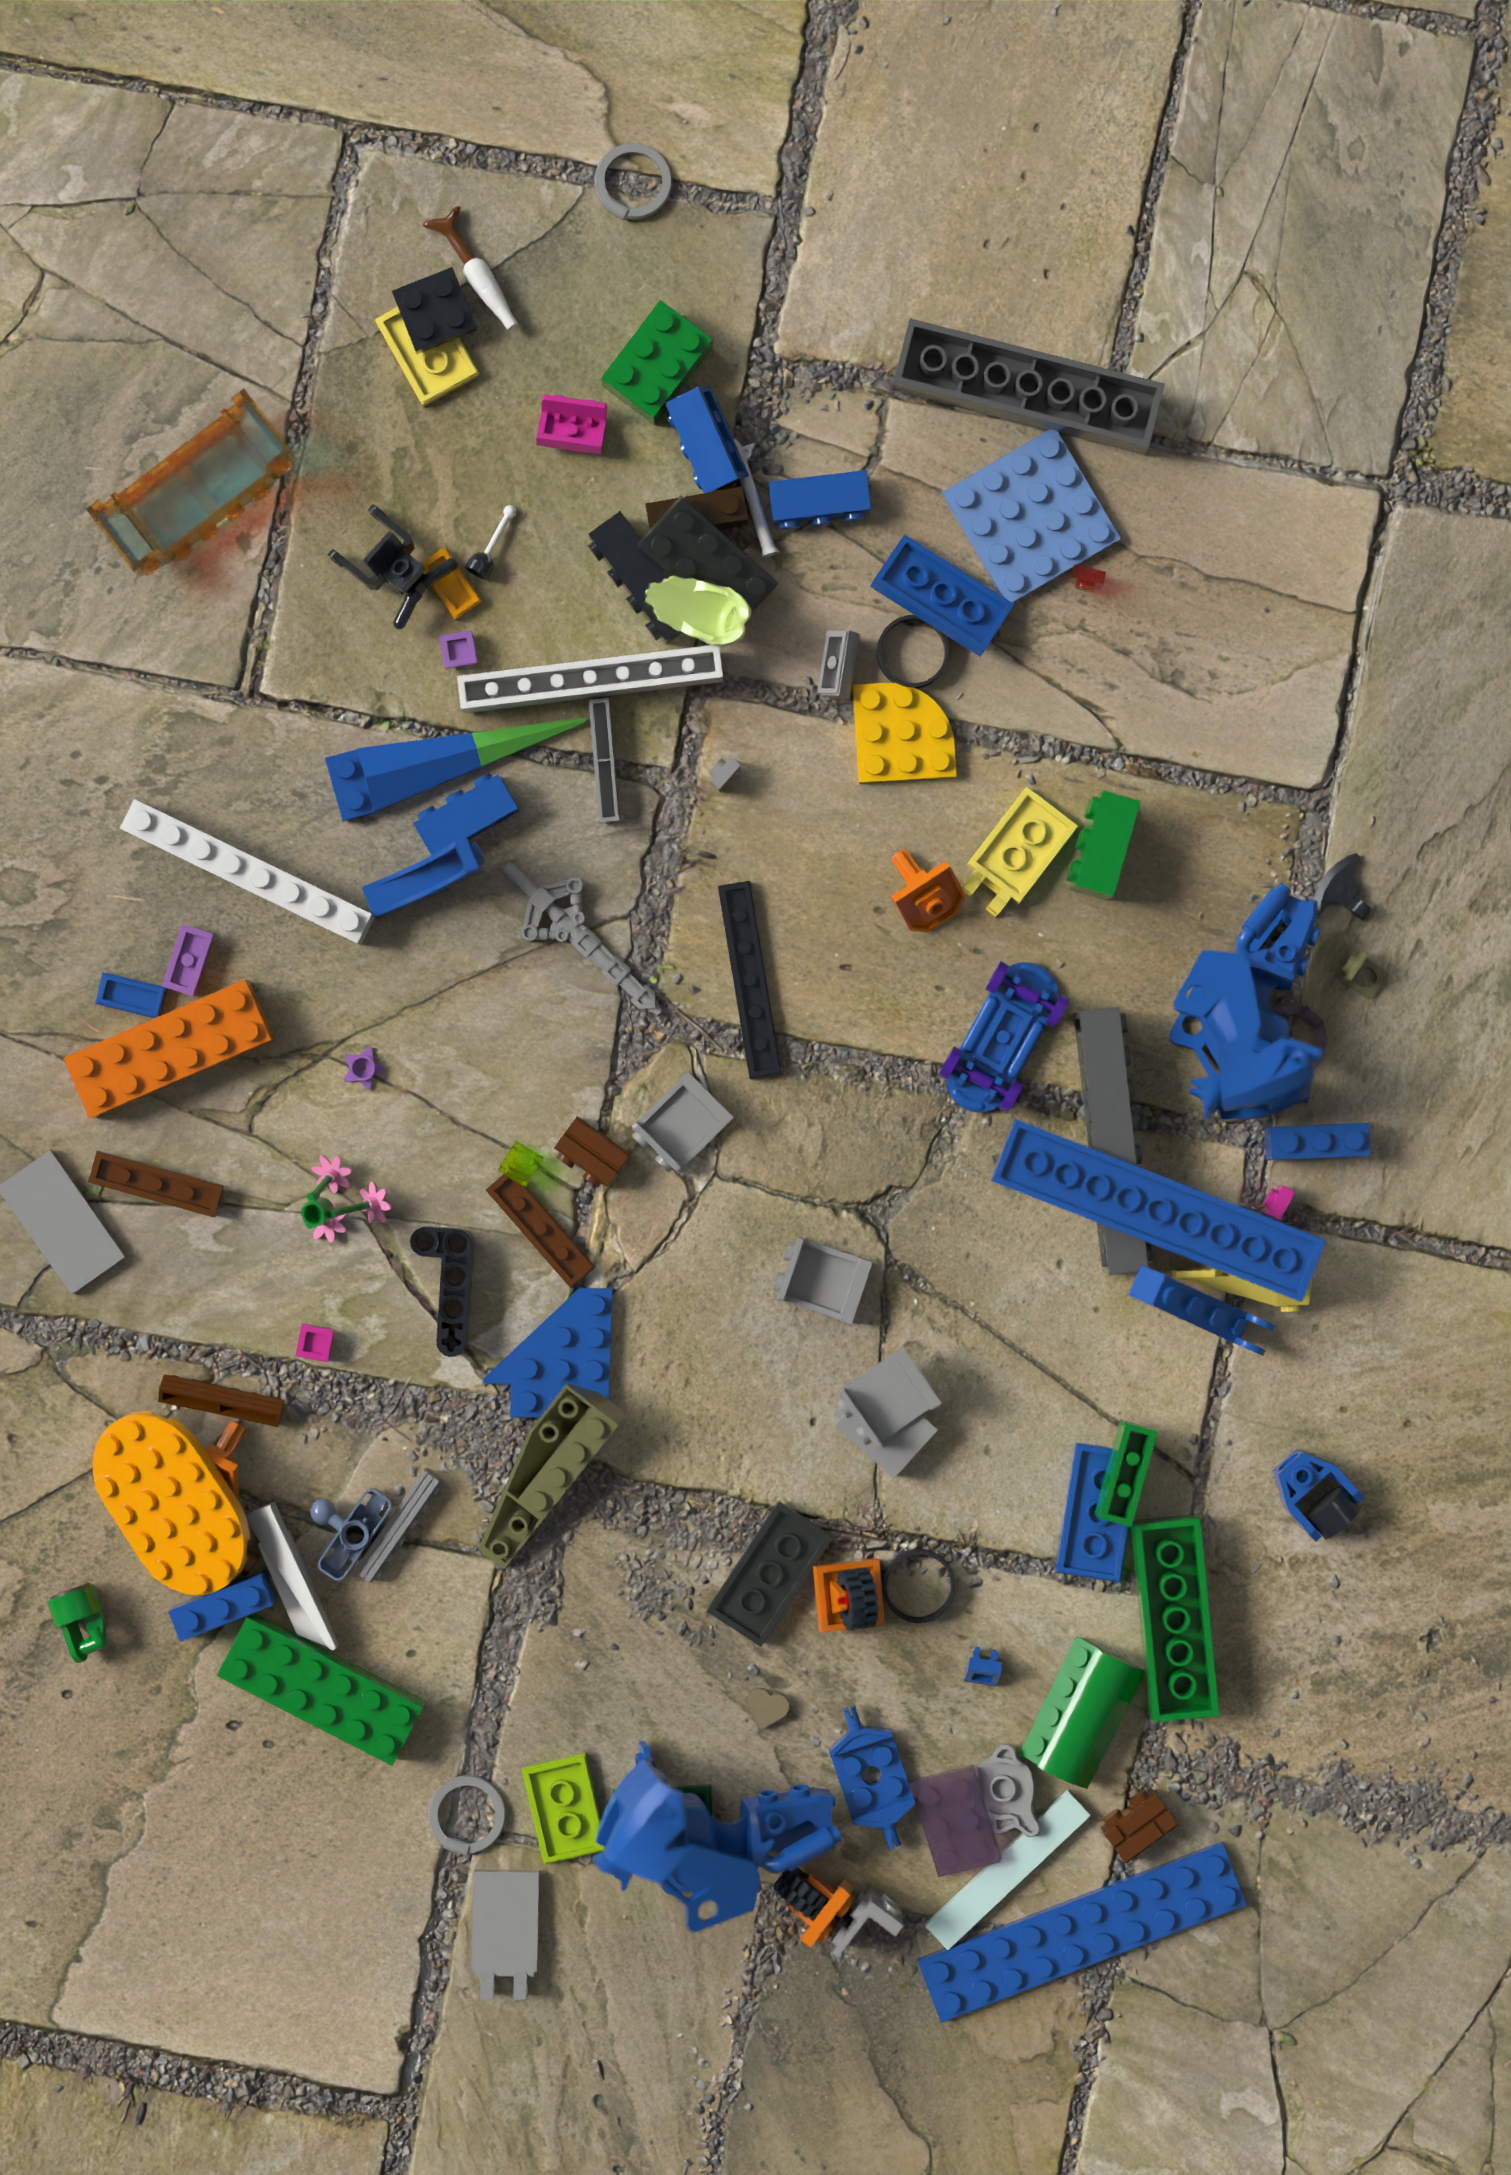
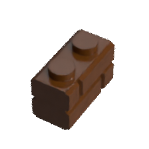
[554,1116,631,1188]
[1100,1788,1179,1864]

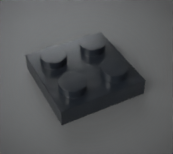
[392,267,478,354]

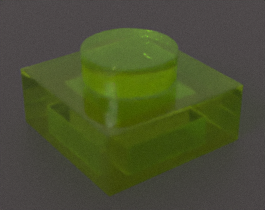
[498,1141,544,1187]

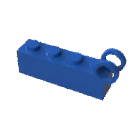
[1128,1265,1277,1356]

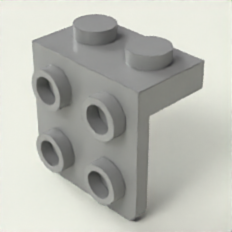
[830,1887,904,1957]

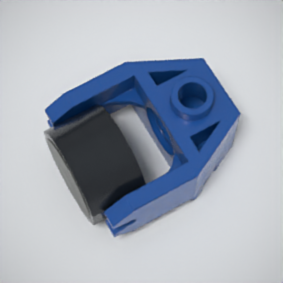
[1272,1449,1364,1542]

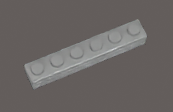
[589,698,620,824]
[353,1468,442,1583]

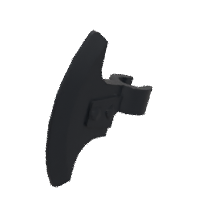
[1313,853,1371,921]

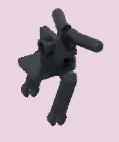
[327,504,458,630]

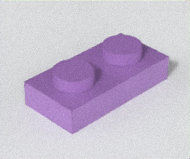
[162,924,215,997]

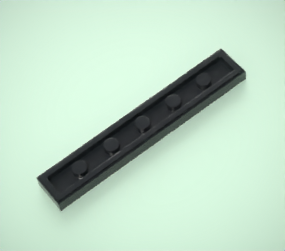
[718,881,782,1079]

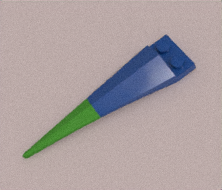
[325,718,587,822]

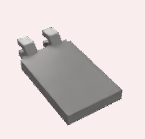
[472,1869,540,2000]

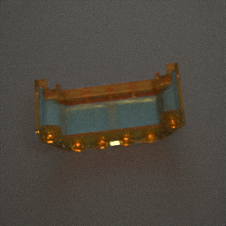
[86,389,296,577]

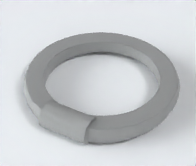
[595,143,672,220]
[428,1775,506,1856]

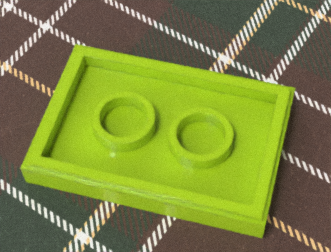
[522,1752,606,1865]

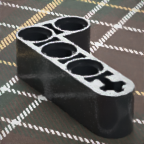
[410,1226,474,1357]

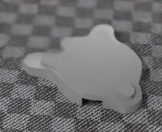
[958,1743,1041,1837]

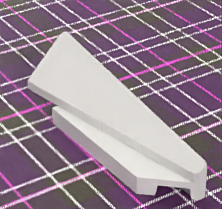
[245,1501,339,1650]

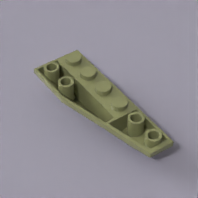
[478,1382,626,1569]

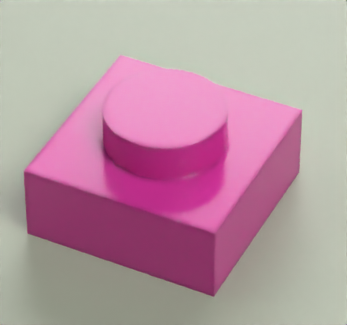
[1263,1185,1295,1221]
[295,1323,335,1362]

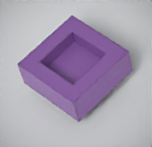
[439,630,478,670]

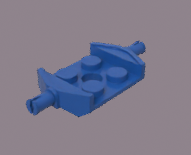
[829,1705,915,1849]

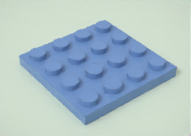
[941,429,1121,603]

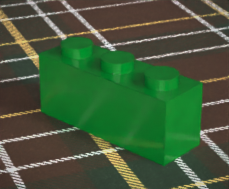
[1094,1419,1158,1527]

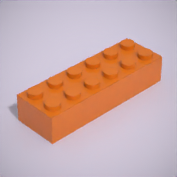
[63,979,276,1118]

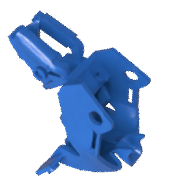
[1169,883,1322,1121]
[592,1741,842,1933]

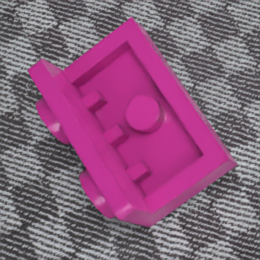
[536,394,608,455]

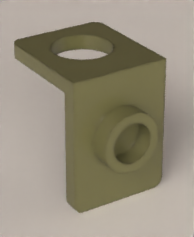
[1340,951,1388,999]

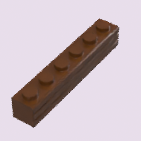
[158,1374,284,1427]

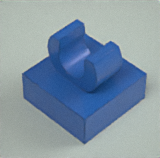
[964,1647,1002,1687]

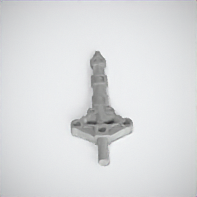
[502,861,662,1016]

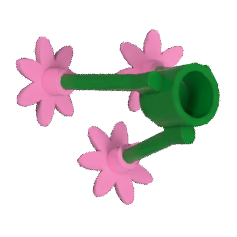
[301,1155,392,1243]

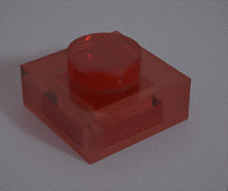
[1068,564,1106,592]

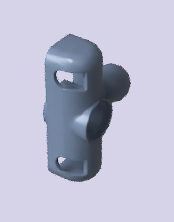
[310,1488,393,1581]

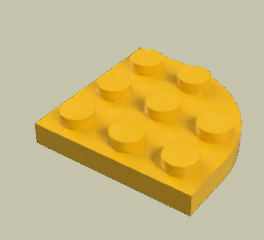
[852,683,956,784]

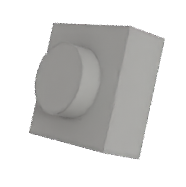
[709,757,741,792]

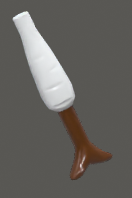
[423,206,518,331]

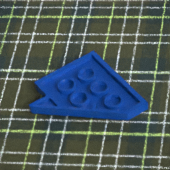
[483,1287,613,1418]

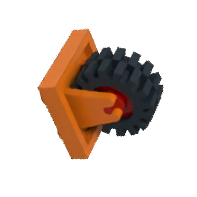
[813,1558,885,1633]
[773,1868,855,1948]

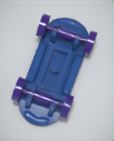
[938,961,1070,1113]

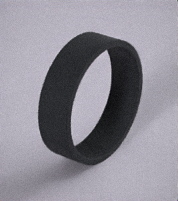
[877,615,949,689]
[882,1549,955,1623]

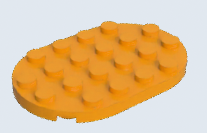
[93,1411,250,1595]

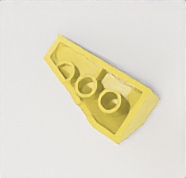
[1172,1268,1313,1312]

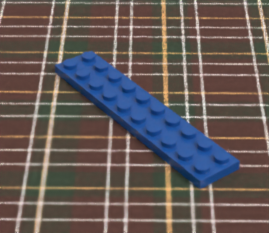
[990,1119,1326,1302]
[917,1841,1246,2023]

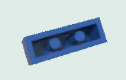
[665,385,749,493]
[768,470,871,530]
[413,773,520,856]
[1264,1123,1370,1160]
[168,1570,277,1642]

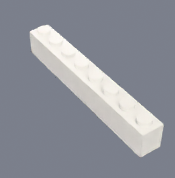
[457,645,723,713]
[120,799,374,945]

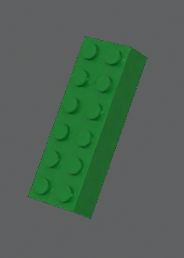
[1131,1514,1219,1722]
[216,1613,426,1766]

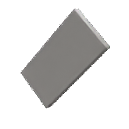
[0,1150,127,1295]

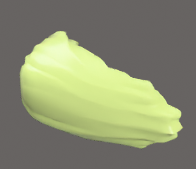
[646,576,751,646]

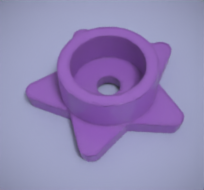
[344,1047,385,1089]

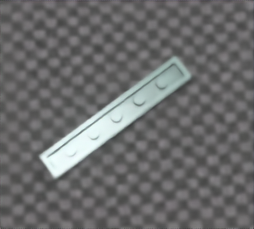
[925,1790,1091,1950]

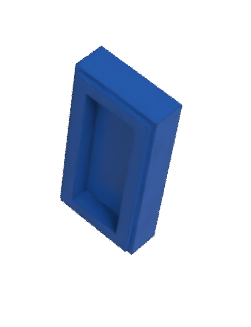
[95,972,168,1018]

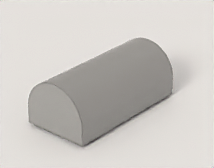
[817,630,860,700]

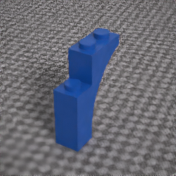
[362,837,486,919]

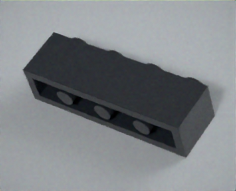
[587,511,683,644]

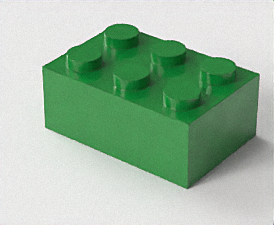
[601,300,713,425]
[1066,790,1141,900]

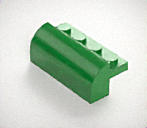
[1019,1636,1146,1789]

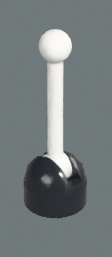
[464,505,516,580]

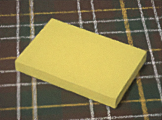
[375,307,480,407]

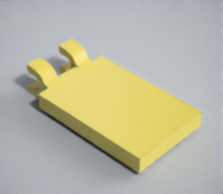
[961,786,1078,917]

